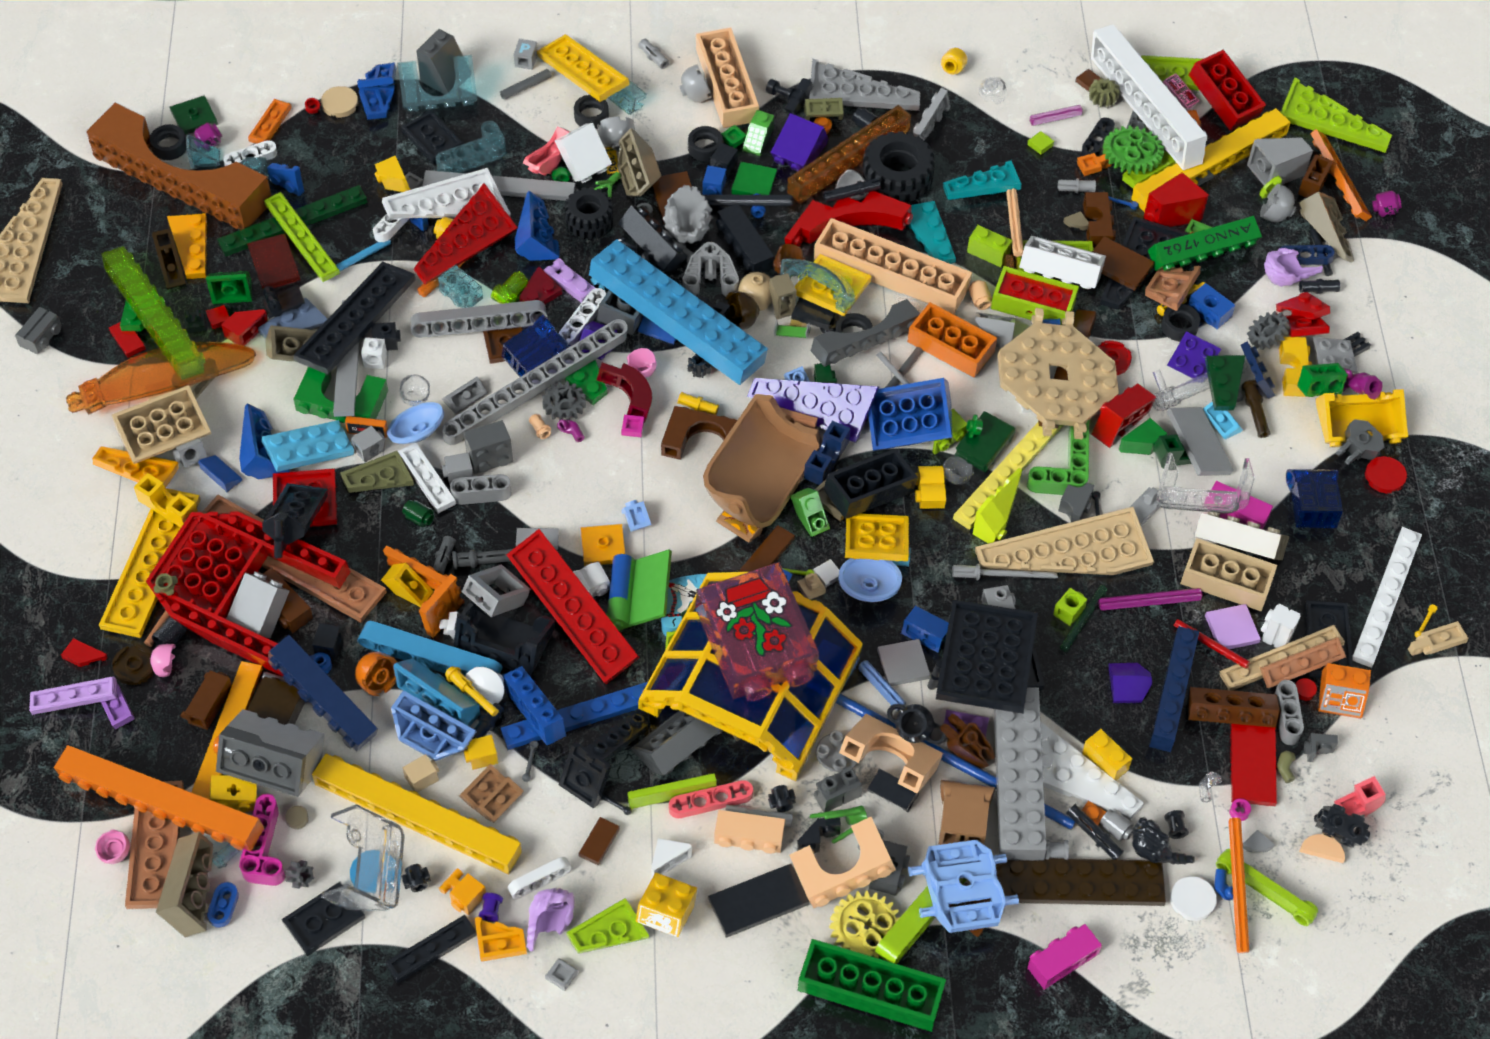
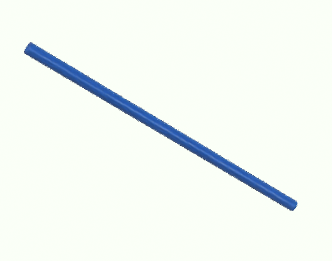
[803,676,1075,830]

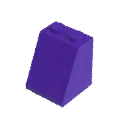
[771,113,829,173]

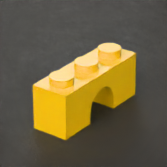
[1278,337,1312,397]
[134,473,198,527]

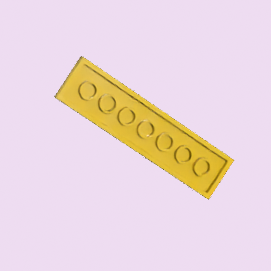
[99,488,201,638]

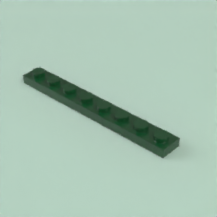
[217,185,368,257]

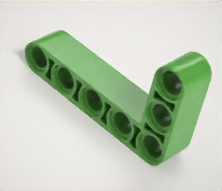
[1027,420,1089,495]

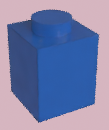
[703,165,726,195]

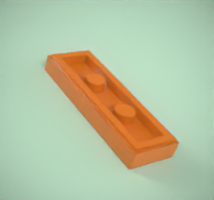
[248,99,291,144]

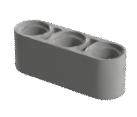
[450,474,511,505]
[1274,680,1304,745]

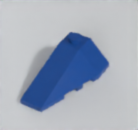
[515,191,560,261]
[239,403,290,480]

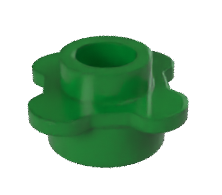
[966,414,983,438]

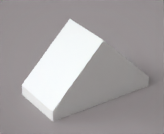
[651,838,692,877]

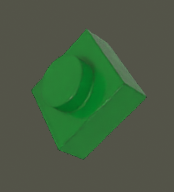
[721,125,746,148]

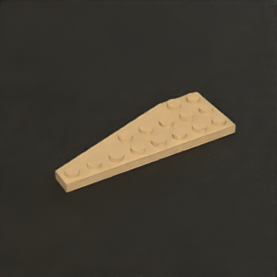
[0,178,62,303]
[975,507,1154,575]

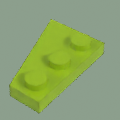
[566,898,649,954]

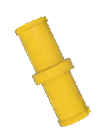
[677,392,719,415]

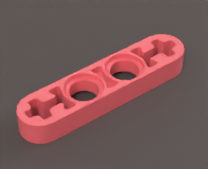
[669,780,753,819]

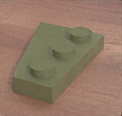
[340,451,414,493]

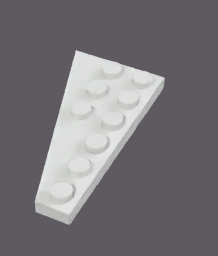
[382,168,511,218]
[1041,722,1144,820]

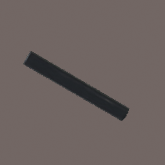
[1310,228,1333,276]

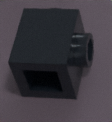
[371,322,401,351]

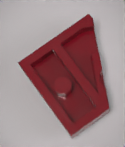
[519,267,563,305]

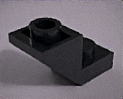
[797,817,841,854]

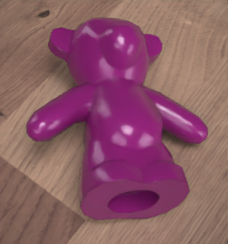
[1342,368,1383,400]

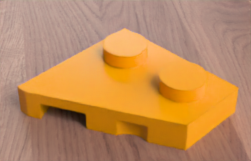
[475,917,527,962]

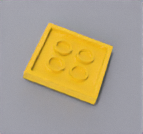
[795,254,871,316]
[845,513,909,561]

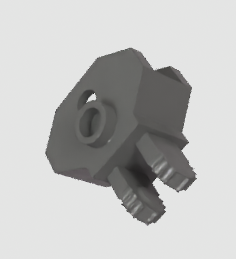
[1336,419,1384,465]

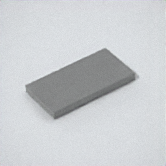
[1167,407,1234,476]

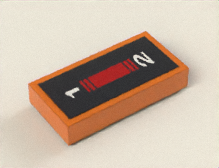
[345,416,388,438]

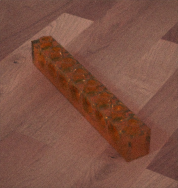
[787,105,911,204]

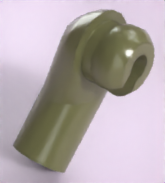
[1276,751,1296,783]

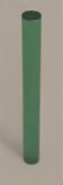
[1060,585,1107,652]

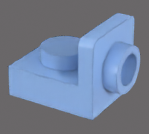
[621,500,651,532]

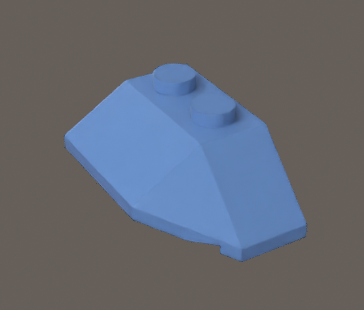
[391,690,476,761]

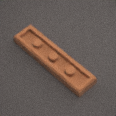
[1260,637,1346,688]

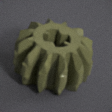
[1089,77,1120,108]

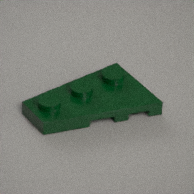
[1205,355,1245,411]

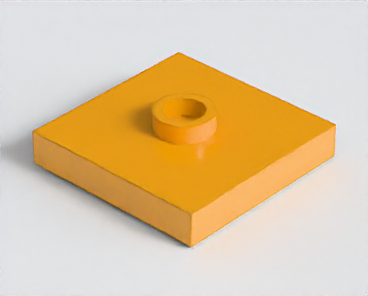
[581,524,625,566]

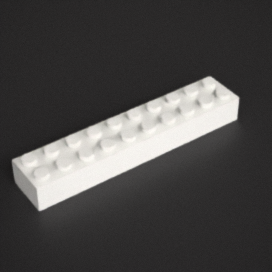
[1091,24,1207,170]

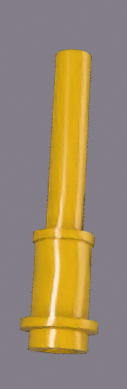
[445,666,499,717]

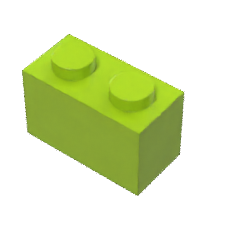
[967,225,1012,267]

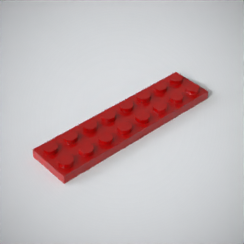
[506,529,640,684]

